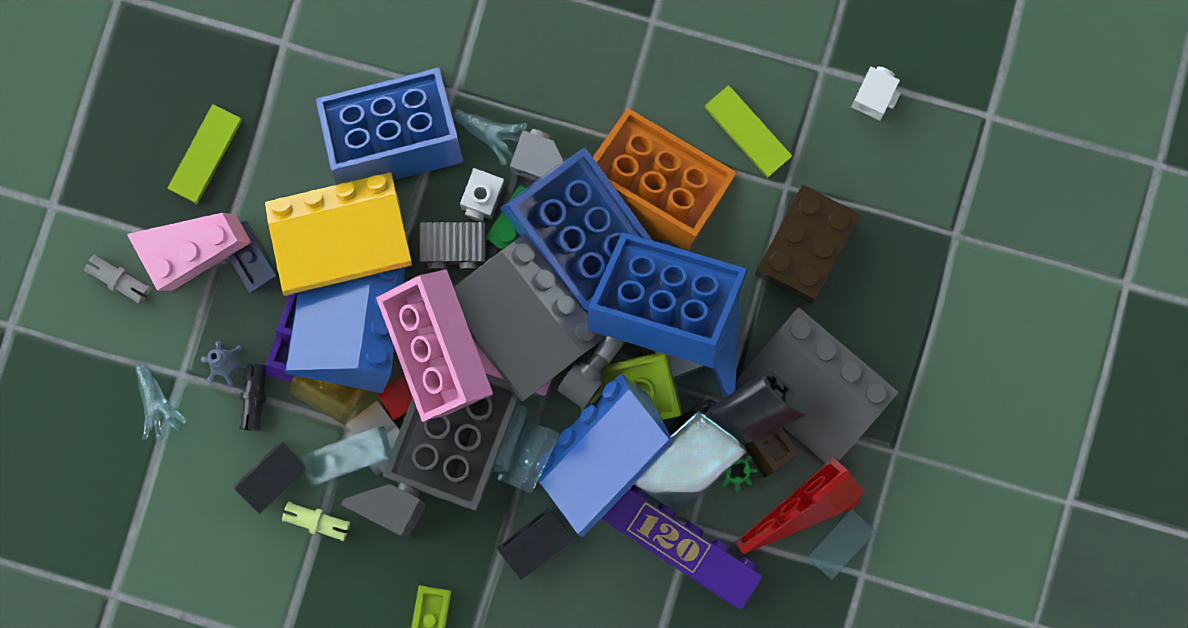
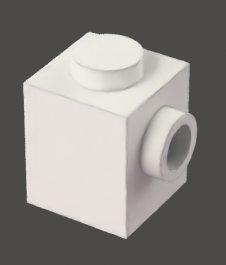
[851,67,901,121]
[460,168,505,222]

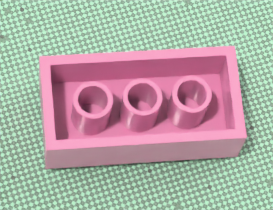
[376,269,493,422]

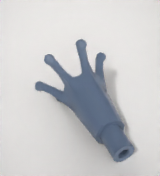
[201,341,246,387]

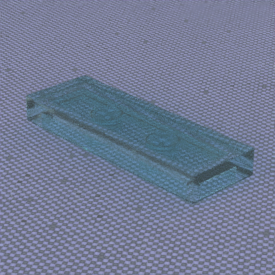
[301,426,393,486]

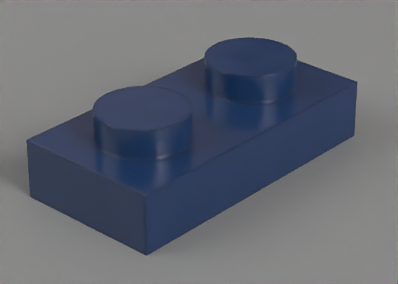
[228,221,279,293]

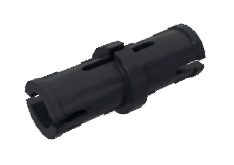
[239,364,266,431]

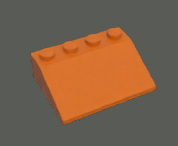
[593,107,737,251]

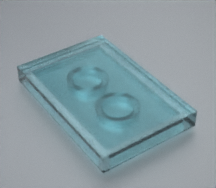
[635,412,746,513]

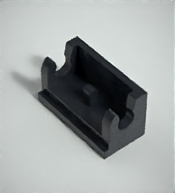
[234,441,307,514]
[497,508,573,580]

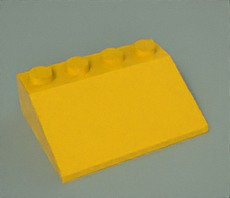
[265,172,412,296]

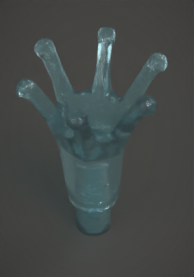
[453,109,527,165]
[135,364,187,441]

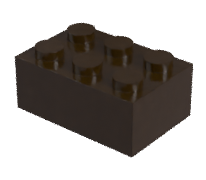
[755,184,860,304]

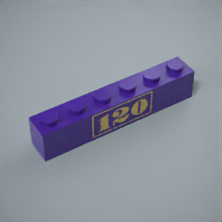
[601,485,762,610]

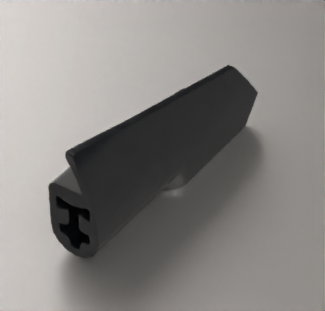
[658,370,806,468]

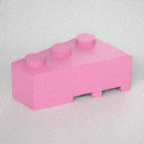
[127,213,251,291]

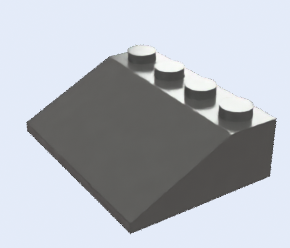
[453,234,605,402]
[735,307,899,464]
[383,374,519,512]

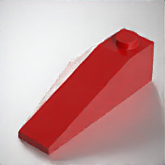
[735,458,865,554]

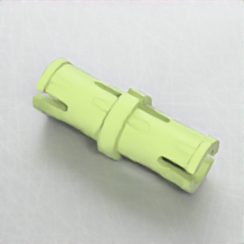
[282,501,351,542]

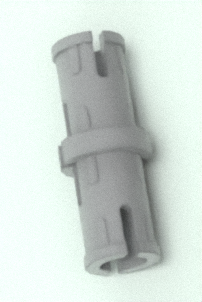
[84,254,150,305]

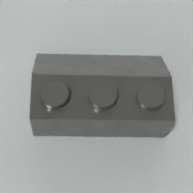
[341,482,427,539]

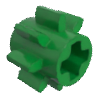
[716,451,757,492]

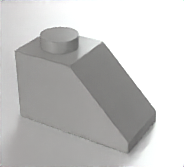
[510,129,564,181]

